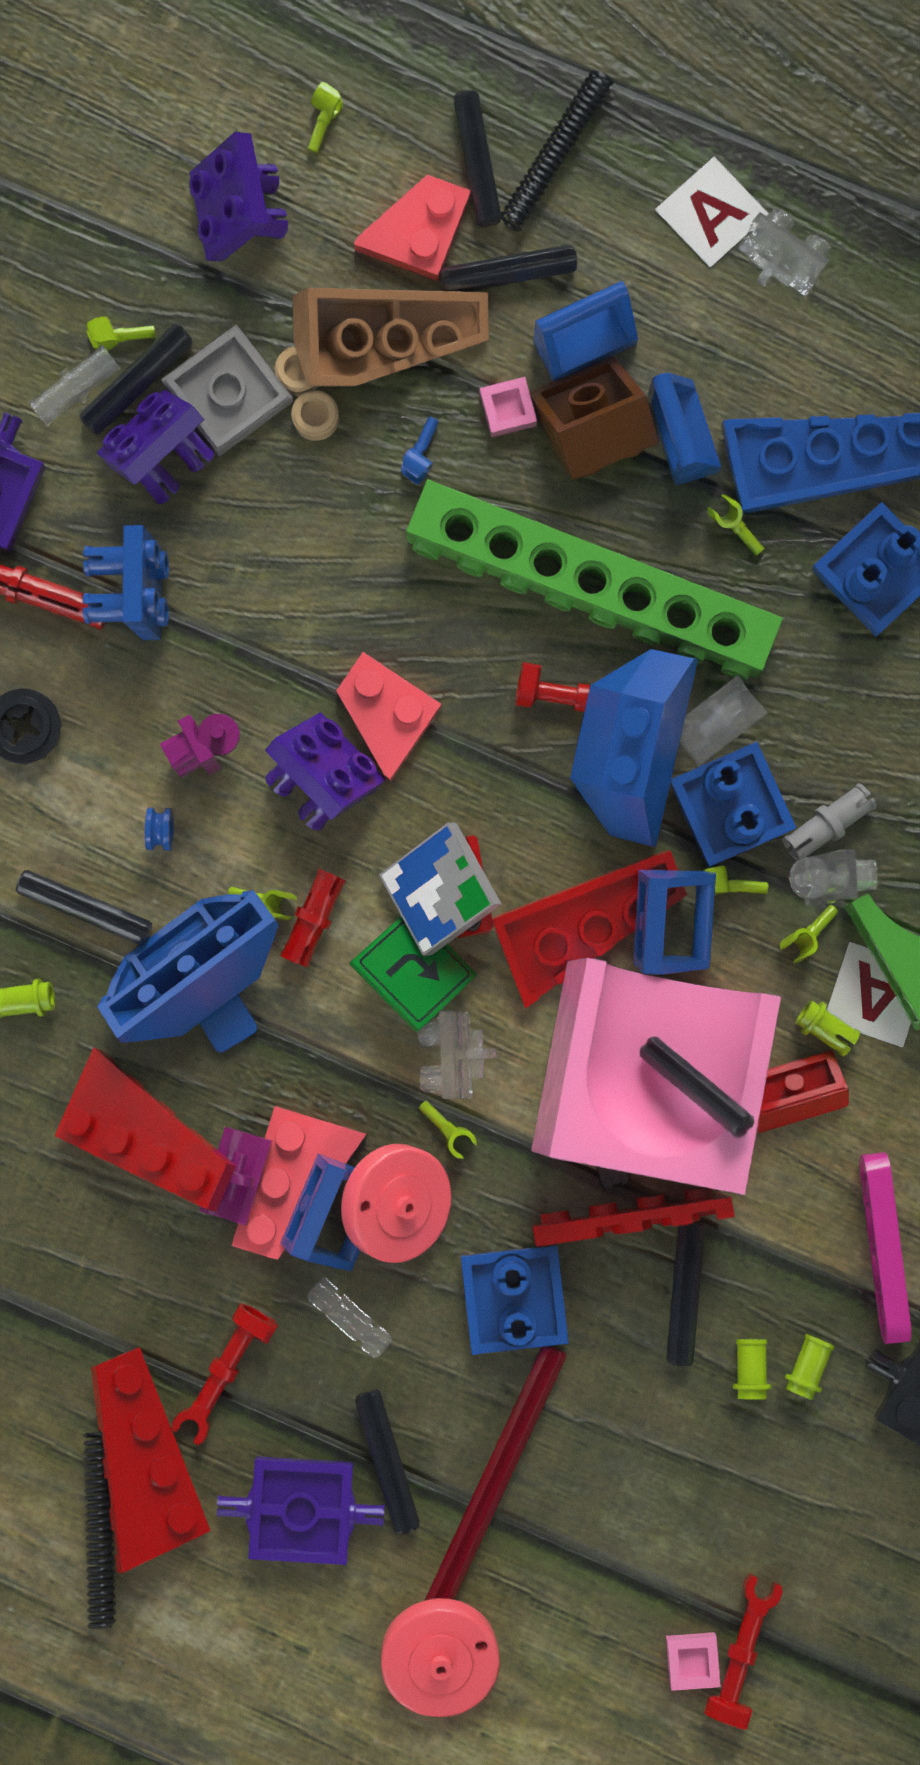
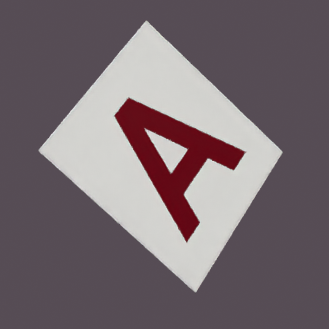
[655,157,769,267]
[827,942,911,1047]

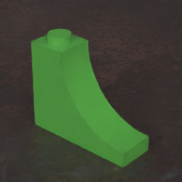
[844,893,920,1031]

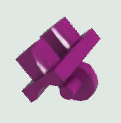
[160,713,240,778]
[199,1127,272,1226]

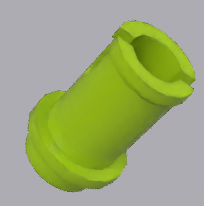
[0,978,55,1018]
[795,1000,860,1057]
[785,1334,835,1400]
[733,1339,772,1400]

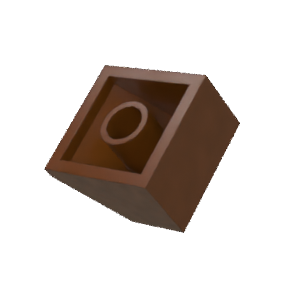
[529,356,659,480]

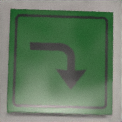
[349,916,478,1033]

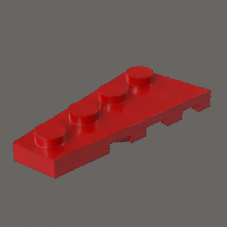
[492,850,687,1009]
[54,1047,236,1212]
[531,1187,735,1247]
[91,1347,211,1573]

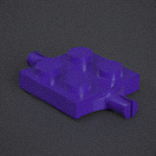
[0,412,46,553]
[217,1456,385,1565]

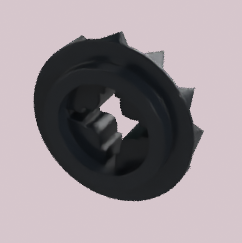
[0,689,62,765]

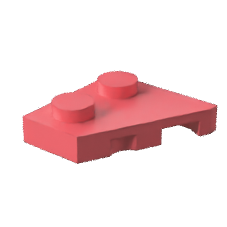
[354,174,471,281]
[336,652,442,781]

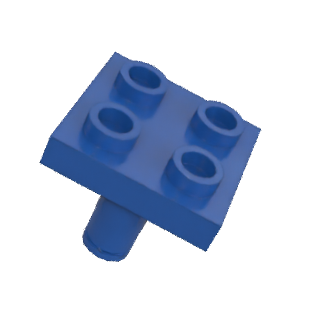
[811,502,920,637]
[83,525,169,640]
[670,742,796,868]
[461,1244,569,1355]

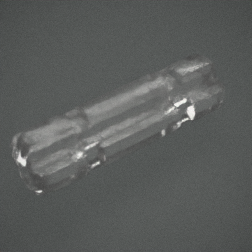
[307,1278,392,1358]

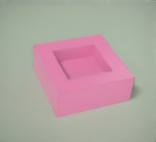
[480,377,537,438]
[666,1632,721,1691]

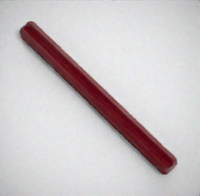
[424,1345,566,1601]

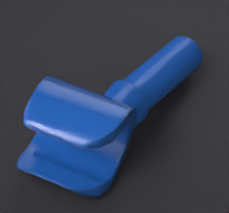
[401,417,439,485]

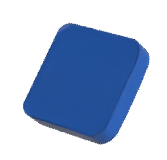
[200,994,258,1052]

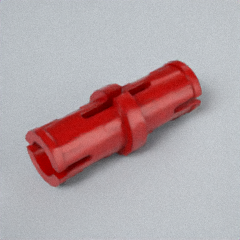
[280,868,347,968]

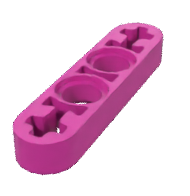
[859,1152,911,1344]

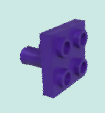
[189,132,288,262]
[96,389,214,504]
[264,712,386,831]

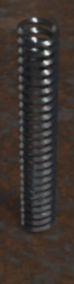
[501,70,614,232]
[83,1433,116,1629]

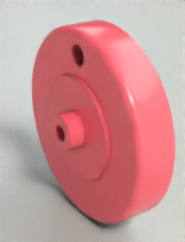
[341,1144,452,1263]
[381,1599,500,1717]

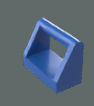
[533,281,638,382]
[647,373,722,486]
[633,870,716,974]
[280,1153,360,1271]

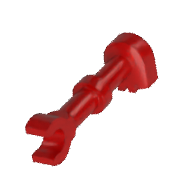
[515,662,590,712]
[171,1303,278,1445]
[703,1573,782,1730]

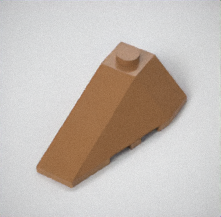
[292,288,489,387]

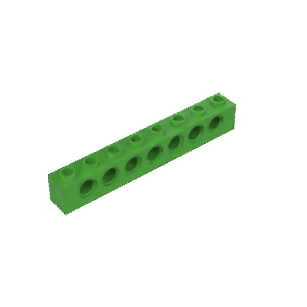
[406,479,783,681]

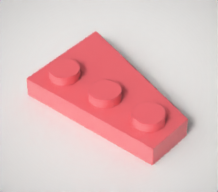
[231,1106,367,1260]

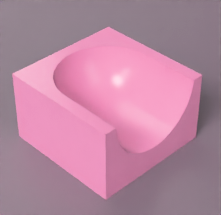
[531,958,781,1195]

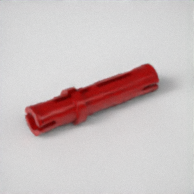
[0,564,106,630]

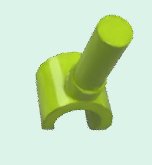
[307,82,343,153]
[87,316,155,352]
[707,495,764,556]
[704,866,768,896]
[228,886,297,921]
[780,905,838,964]
[418,1100,477,1159]

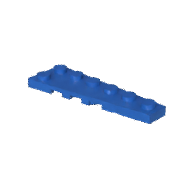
[721,413,920,514]

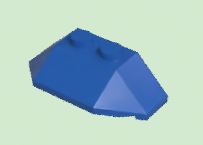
[570,649,698,847]
[97,890,279,1043]

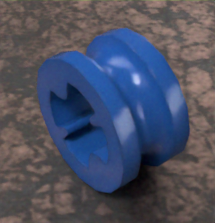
[145,807,174,851]

